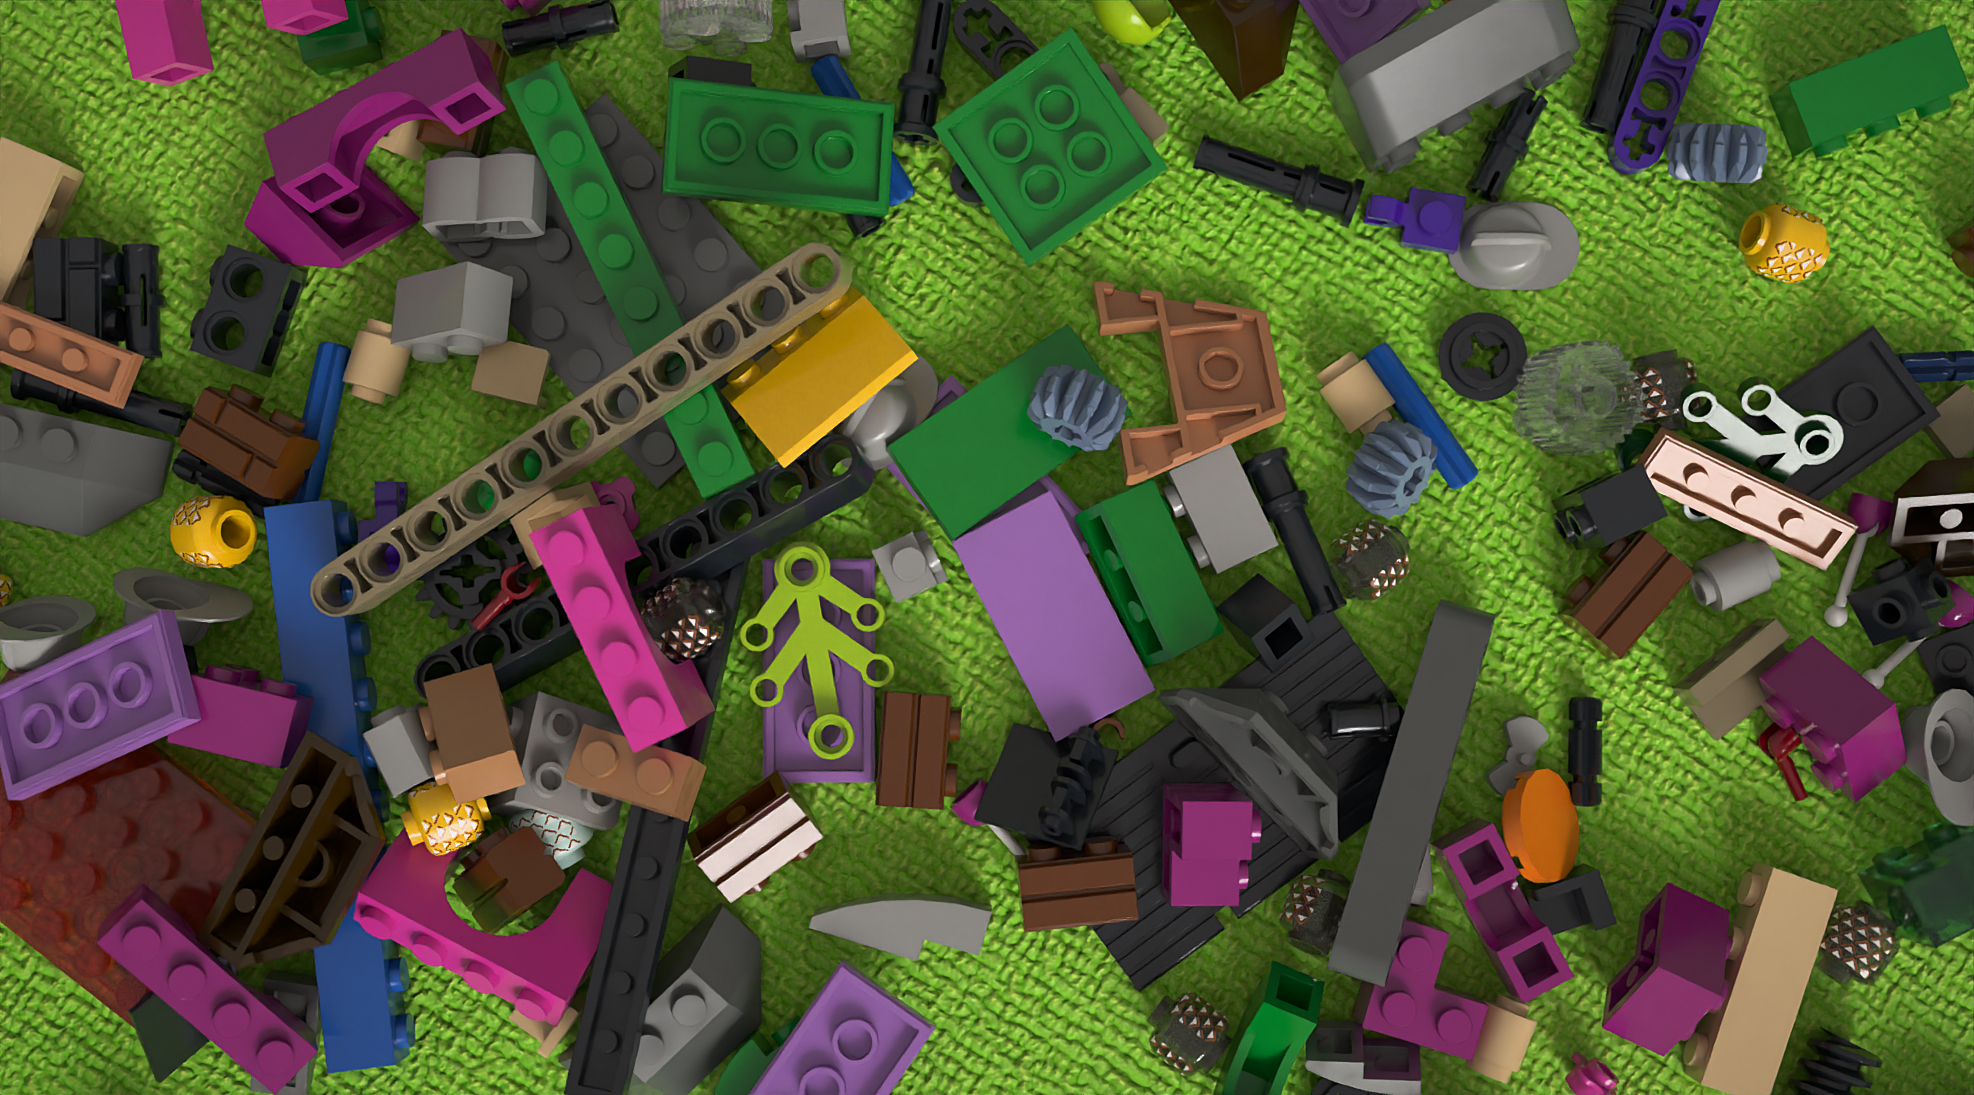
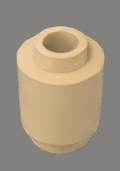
[342,318,412,405]
[1316,351,1396,435]
[1465,993,1538,1083]

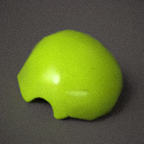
[1092,0,1171,46]

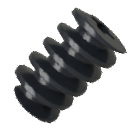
[1787,1027,1883,1095]

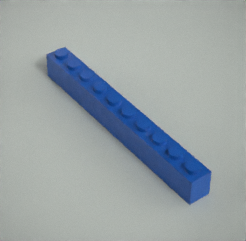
[263,499,415,1073]

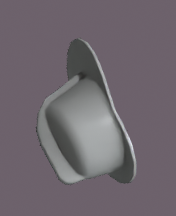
[1448,201,1580,290]
[827,354,939,471]
[112,567,254,646]
[0,595,97,674]
[1901,688,1974,826]

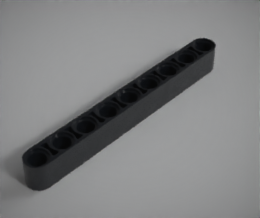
[414,434,875,700]

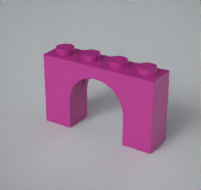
[115,0,349,87]
[529,503,715,754]
[353,826,613,1027]

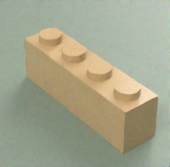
[0,136,85,365]
[1683,862,1838,1095]

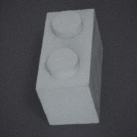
[390,261,513,363]
[1161,443,1279,575]

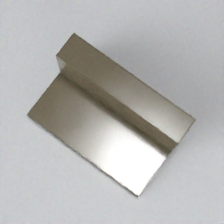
[1672,618,1791,741]

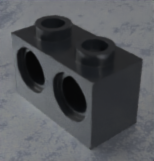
[190,244,308,378]
[1551,463,1668,550]

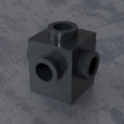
[1846,556,1956,646]

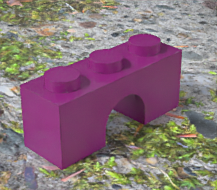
[1430,818,1574,1004]

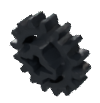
[415,517,537,631]

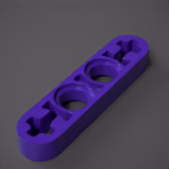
[1606,0,1721,175]

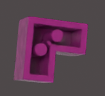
[1759,636,1907,803]
[167,664,314,769]
[1161,783,1261,906]
[1602,882,1733,1057]
[1351,916,1488,1061]

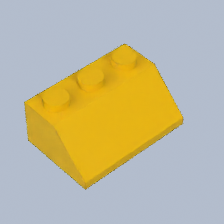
[720,285,918,468]

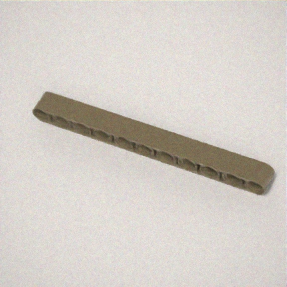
[310,243,853,617]

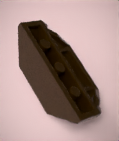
[1168,0,1300,102]
[1886,457,1974,578]
[195,730,387,968]

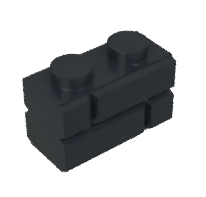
[33,237,126,346]

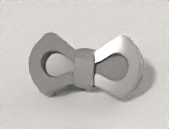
[1486,715,1549,797]

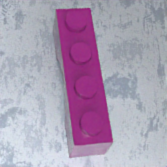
[263,27,507,213]
[96,883,318,1095]

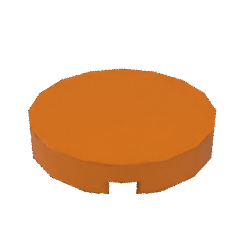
[1501,768,1579,883]

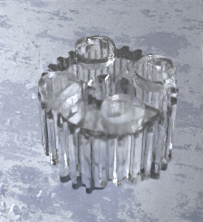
[659,0,773,56]
[1512,340,1648,456]

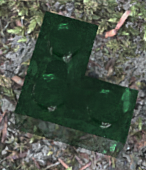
[1858,820,1974,949]

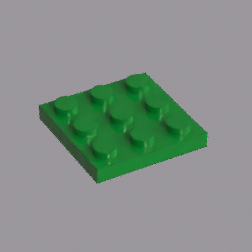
[933,27,1169,267]

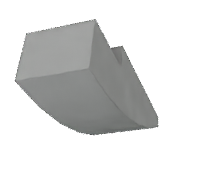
[809,893,992,961]

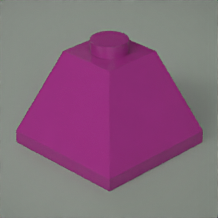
[244,163,420,268]

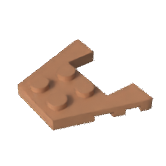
[1091,281,1287,486]

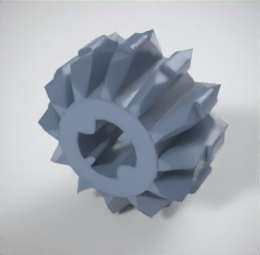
[1666,123,1768,183]
[1027,364,1128,451]
[1346,419,1438,519]

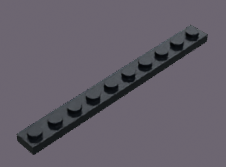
[564,539,751,1095]

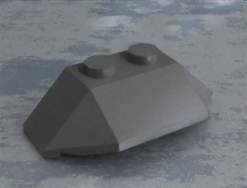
[0,403,175,537]
[1157,688,1338,860]
[558,902,762,1095]

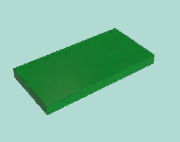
[661,77,895,218]
[886,323,1132,541]

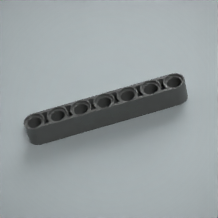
[1328,599,1496,987]

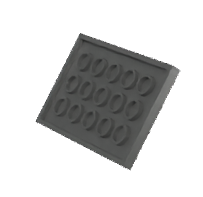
[440,94,806,490]

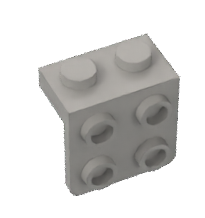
[486,691,625,831]

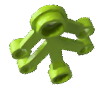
[740,541,895,759]

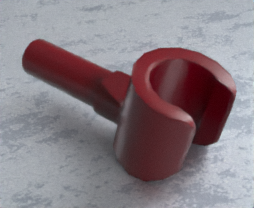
[470,560,542,631]
[1757,722,1808,801]

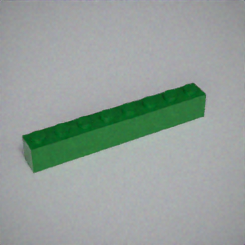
[505,60,759,500]

